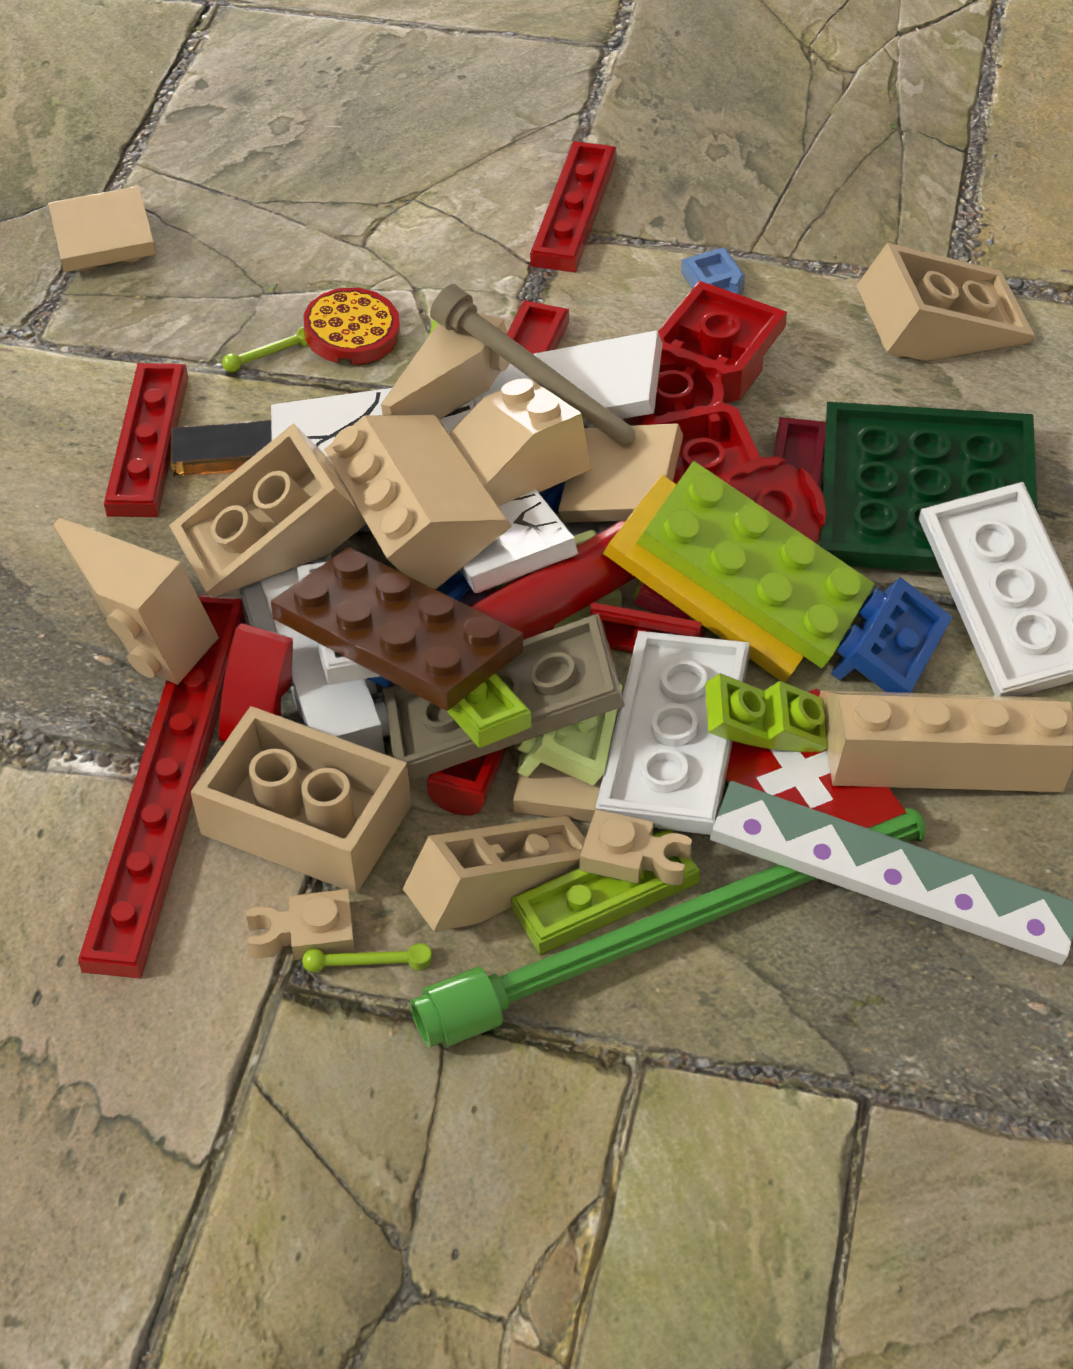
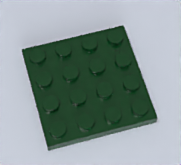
[820,402,1038,573]

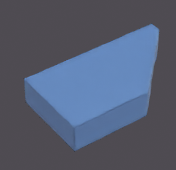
[681,247,745,295]

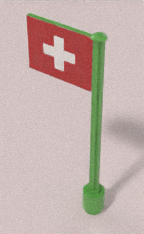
[410,688,926,1048]

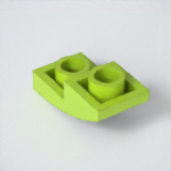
[705,673,828,752]

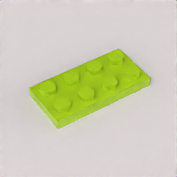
[637,461,875,669]

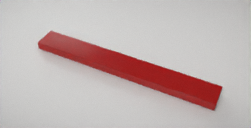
[78,595,246,979]

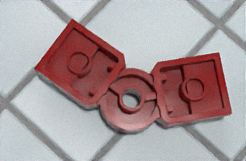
[623,281,787,484]

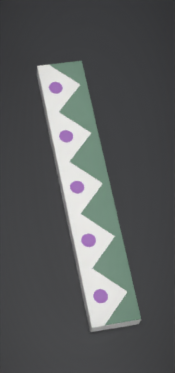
[709,781,1073,965]

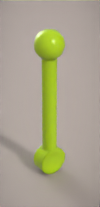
[222,327,309,373]
[302,943,432,973]

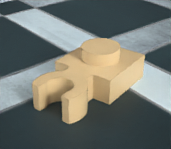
[579,809,692,885]
[246,889,355,960]

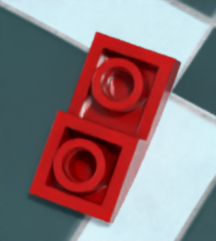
[219,623,293,742]

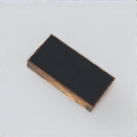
[171,420,272,476]

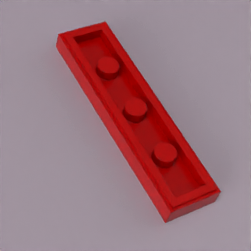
[530,141,617,273]
[104,363,189,517]

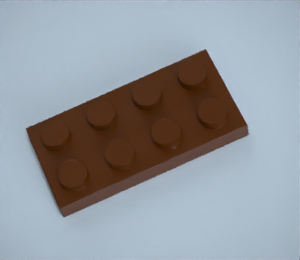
[271,547,523,711]

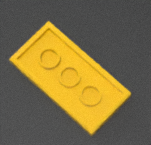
[603,474,804,683]

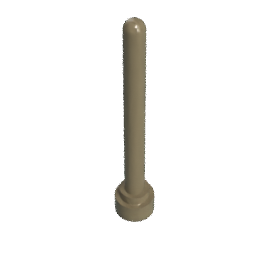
[430,284,636,446]

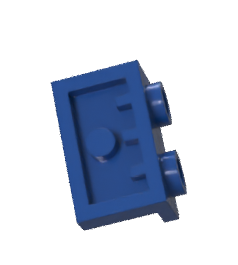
[831,577,953,693]

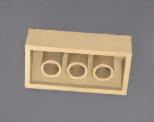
[324,415,512,590]
[819,690,1073,792]

